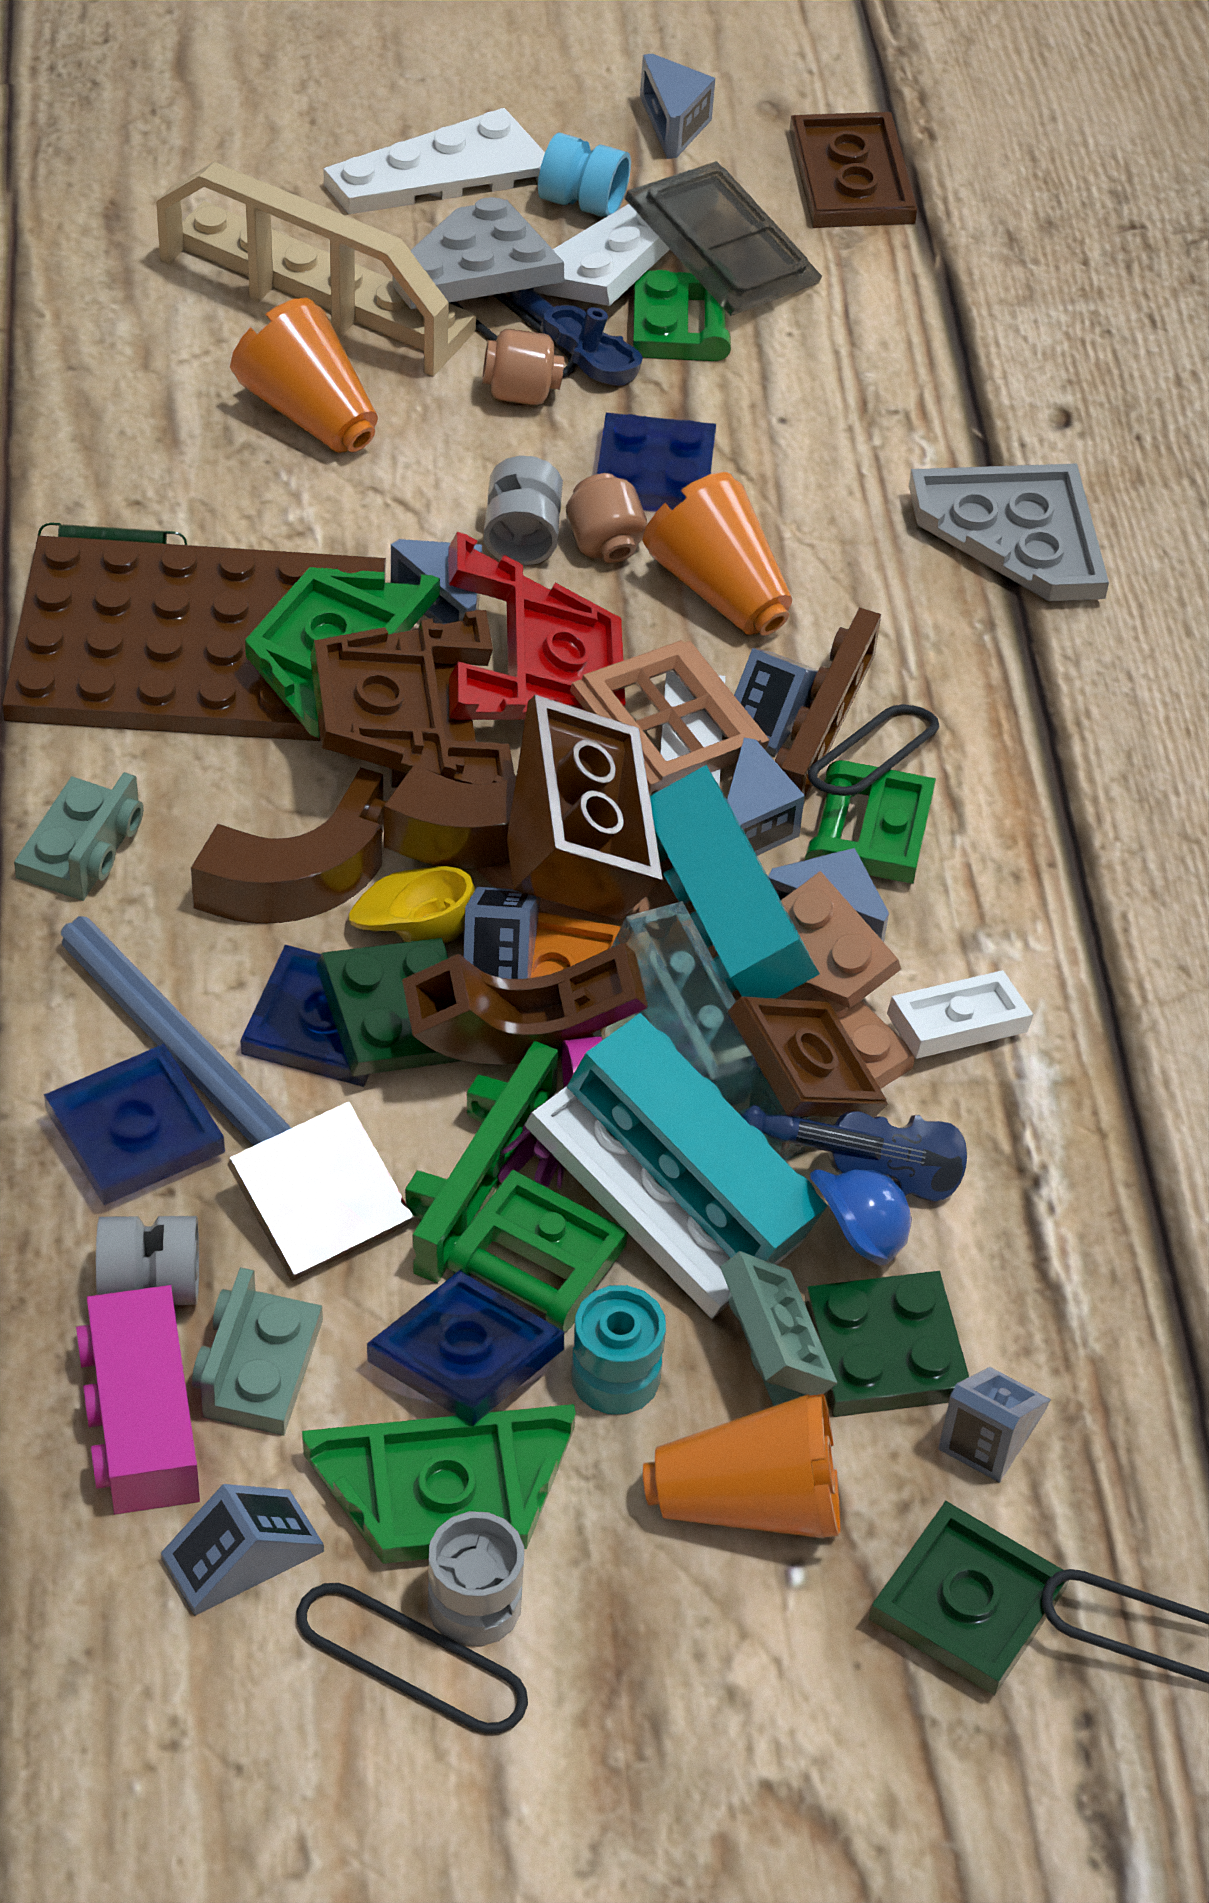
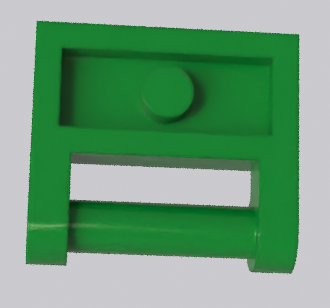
[633,266,731,361]
[805,760,936,884]
[447,1170,628,1332]

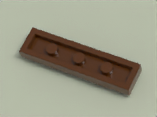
[775,607,881,803]

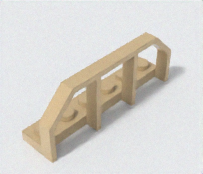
[156,161,476,377]

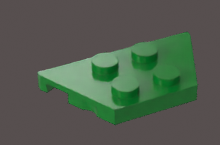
[245,567,440,738]
[302,1404,576,1564]

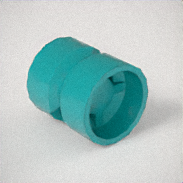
[571,1285,666,1415]

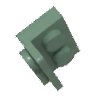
[14,772,144,901]
[720,1251,837,1406]
[192,1267,323,1436]

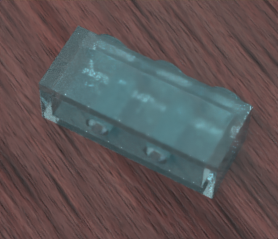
[611,901,763,1106]

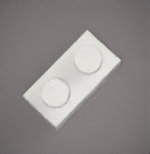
[887,970,1033,1059]

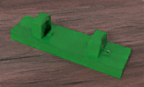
[405,1041,558,1284]

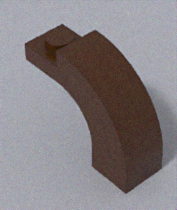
[384,765,516,869]
[191,767,386,924]
[402,943,648,1065]

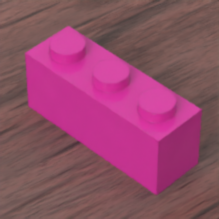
[76,1285,200,1515]

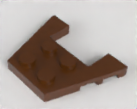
[310,610,515,784]

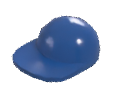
[810,1169,912,1266]

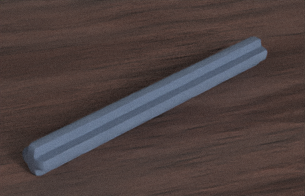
[61,916,292,1146]

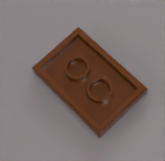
[790,112,917,228]

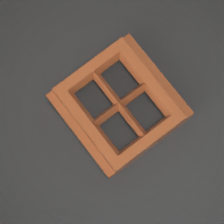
[570,640,770,792]

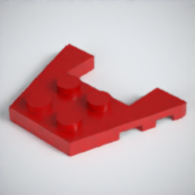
[448,532,626,720]

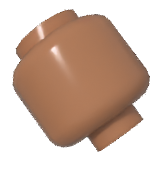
[482,329,564,406]
[565,473,647,563]

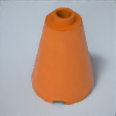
[230,298,378,453]
[642,472,792,636]
[643,1394,841,1539]

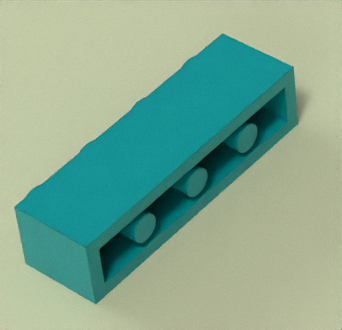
[650,765,820,999]
[567,1013,828,1264]

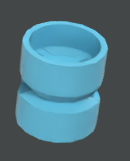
[538,132,631,218]

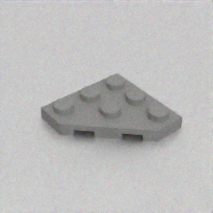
[392,197,564,309]
[909,463,1109,601]

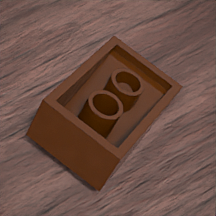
[507,695,663,920]

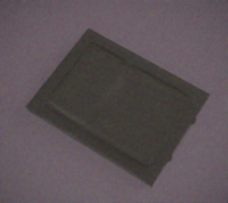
[624,161,822,316]

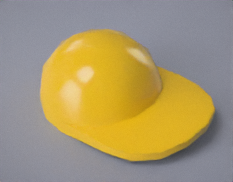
[348,866,475,944]

